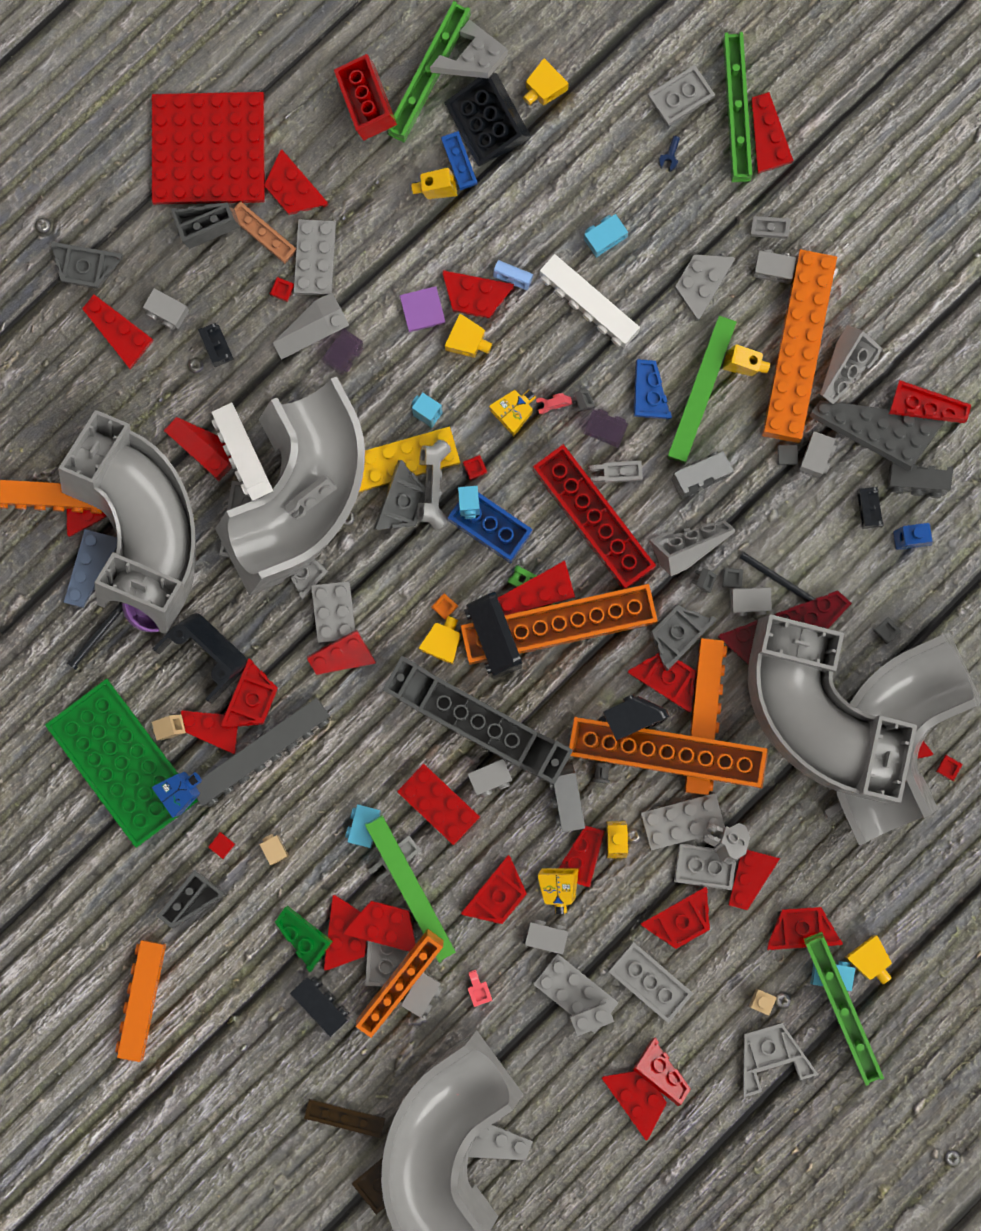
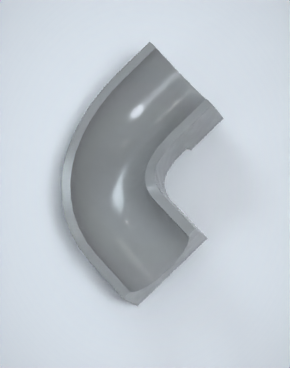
[215,377,365,596]
[58,410,196,634]
[748,614,917,804]
[836,632,981,846]
[381,1030,523,1231]

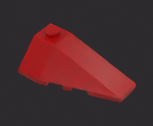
[164,417,233,482]

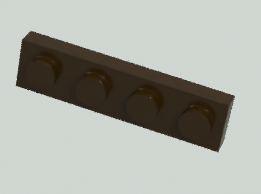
[304,1099,386,1138]

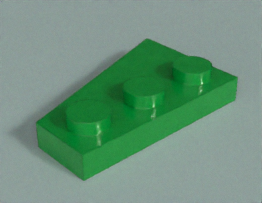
[275,905,333,973]

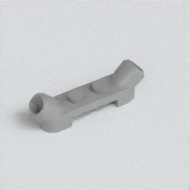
[417,440,451,529]

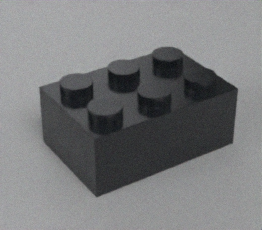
[290,975,350,1037]

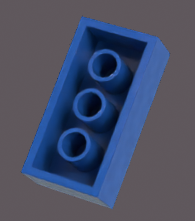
[448,492,533,564]

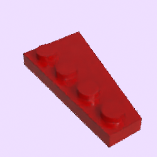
[751,92,794,174]
[82,294,154,370]
[889,380,971,423]

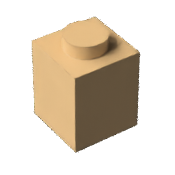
[152,714,186,740]
[259,834,289,865]
[748,989,777,1015]

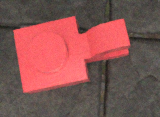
[536,393,573,414]
[468,969,492,1007]

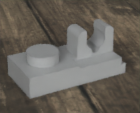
[751,216,791,239]

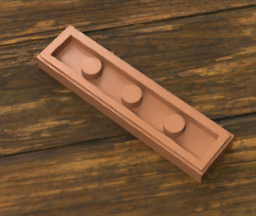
[234,201,297,264]

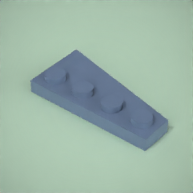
[64,529,117,608]

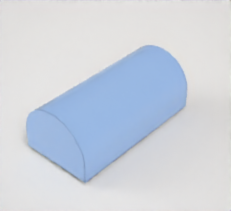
[493,260,534,291]

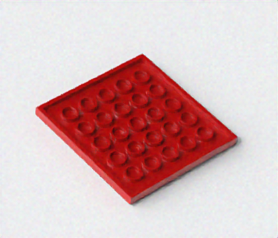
[152,92,265,205]

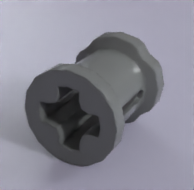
[592,763,611,784]

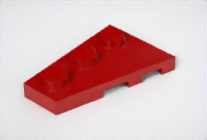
[307,630,376,675]
[181,711,238,754]
[728,850,780,910]

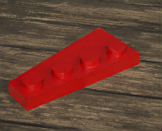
[498,560,575,616]

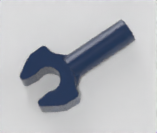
[659,136,680,172]

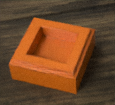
[431,593,458,620]

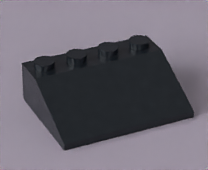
[444,72,531,166]

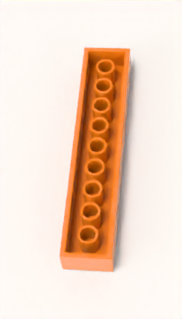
[762,249,837,443]
[461,584,658,665]
[569,717,769,789]

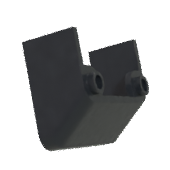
[464,591,522,679]
[152,613,247,704]
[600,694,670,741]

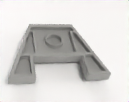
[430,19,508,78]
[743,1023,819,1098]

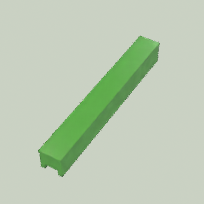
[387,1,471,143]
[723,32,752,182]
[667,316,737,465]
[365,815,456,963]
[804,932,884,1086]

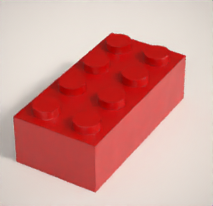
[334,54,397,141]
[397,763,480,845]

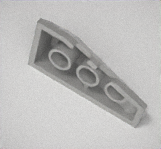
[273,293,349,360]
[820,325,883,404]
[650,520,735,576]

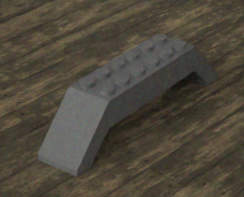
[383,656,573,784]

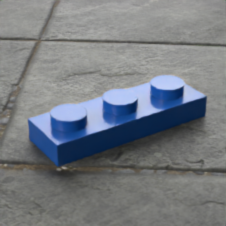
[441,131,478,190]

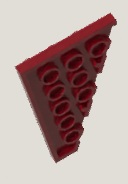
[718,590,852,666]

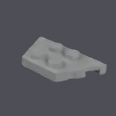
[675,255,735,321]

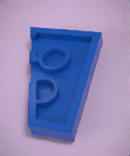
[634,359,672,419]

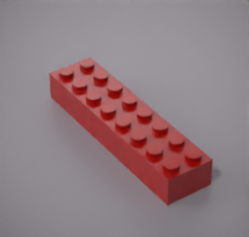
[533,444,656,589]

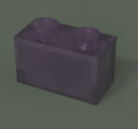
[322,329,364,375]
[584,409,628,448]

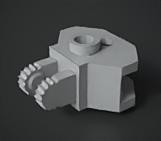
[703,823,750,866]

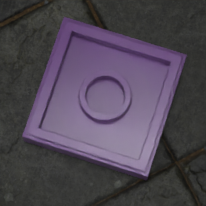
[400,286,445,332]

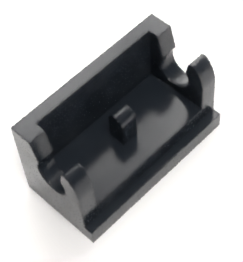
[198,323,234,367]
[857,487,884,529]

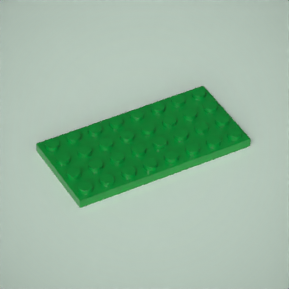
[45,679,199,848]

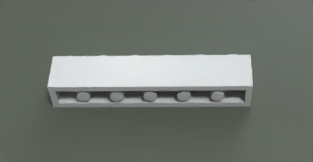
[539,254,640,348]
[211,402,273,501]

